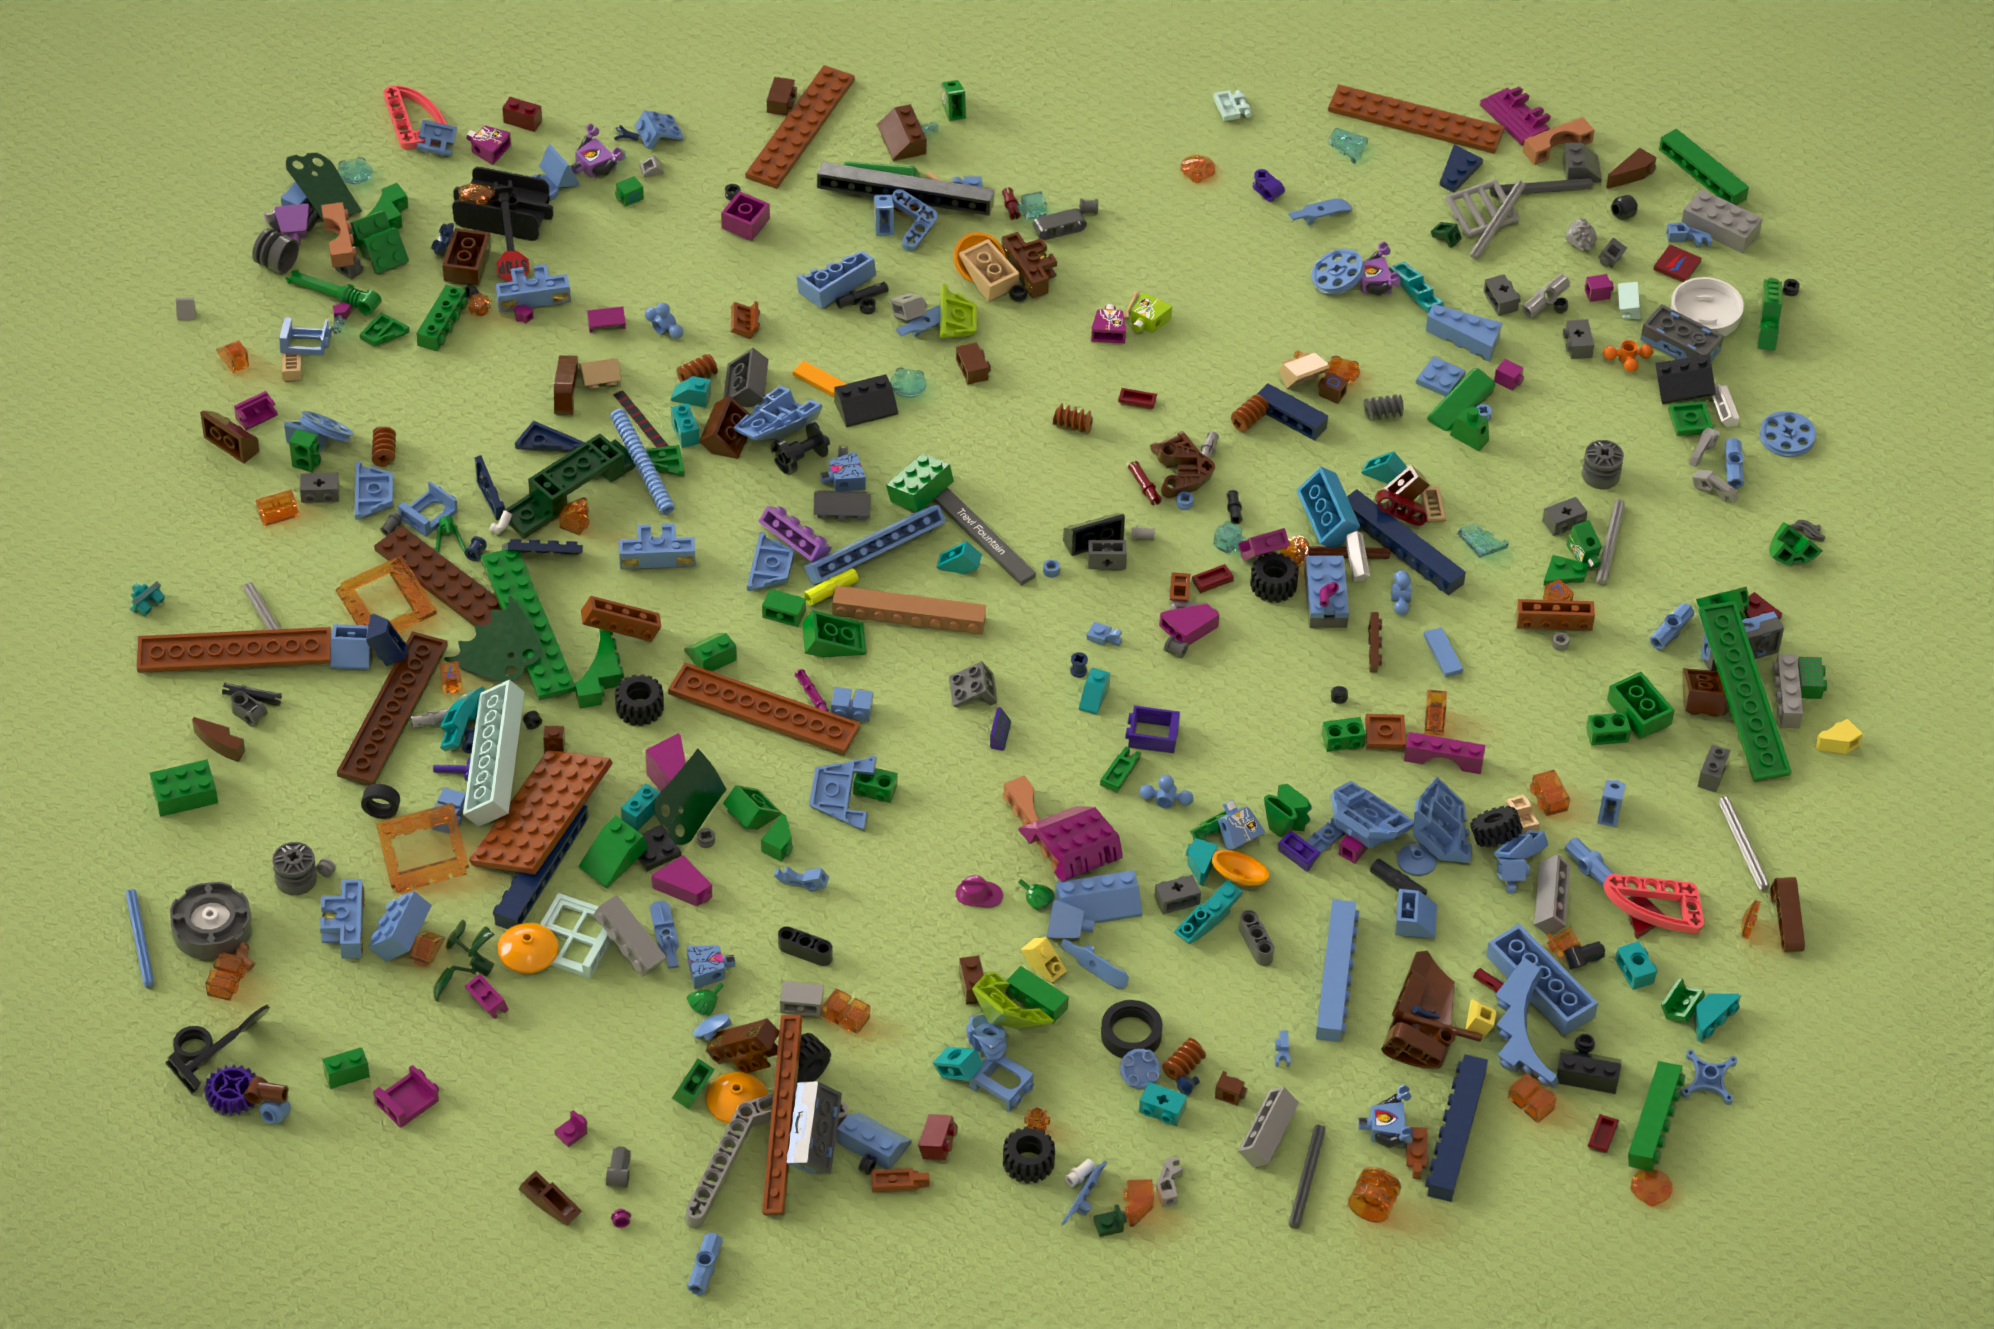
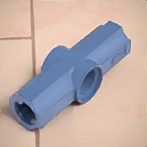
[1725,438,1744,489]
[1650,603,1694,650]
[1565,837,1615,888]
[687,1232,723,1295]

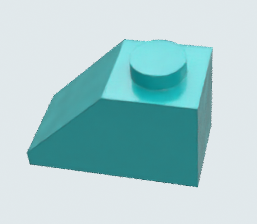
[671,376,711,408]
[1361,451,1407,483]
[936,541,982,574]
[1079,667,1110,715]
[1186,838,1217,886]

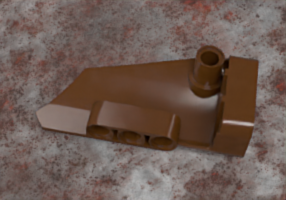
[1381,951,1456,1069]

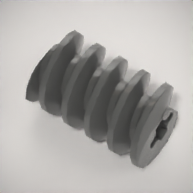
[1364,394,1404,421]

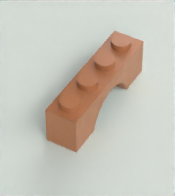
[1523,117,1594,165]
[321,202,356,268]

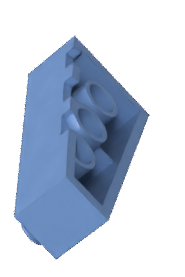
[1426,304,1502,362]

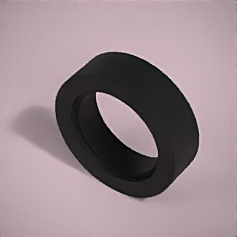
[1101,1000,1163,1059]

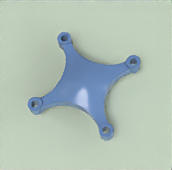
[1681,1049,1738,1105]

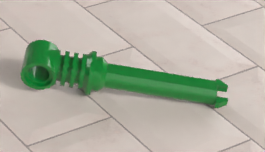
[285,270,382,315]

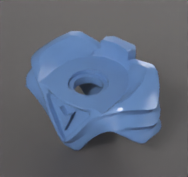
[966,1015,1008,1060]

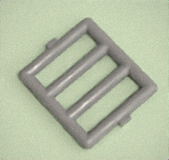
[1445,180,1519,238]

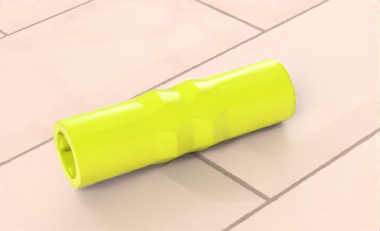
[803,568,859,606]

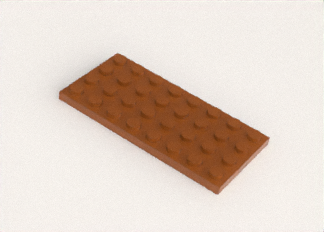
[469,750,613,874]

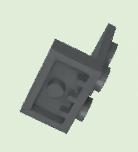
[949,661,997,707]

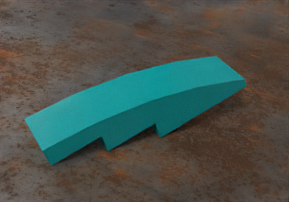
[1389,261,1444,314]

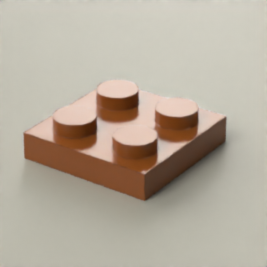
[1365,714,1406,749]

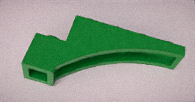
[335,183,408,247]
[1757,278,1782,351]
[575,629,624,709]

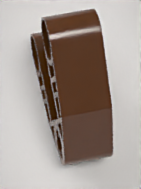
[1157,442,1215,498]

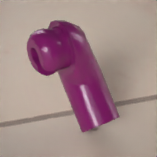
[1320,582,1339,607]

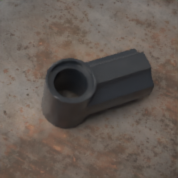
[1564,941,1605,970]

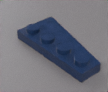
[502,539,583,554]

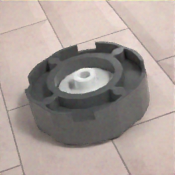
[170,882,252,960]

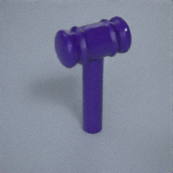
[433,757,471,782]

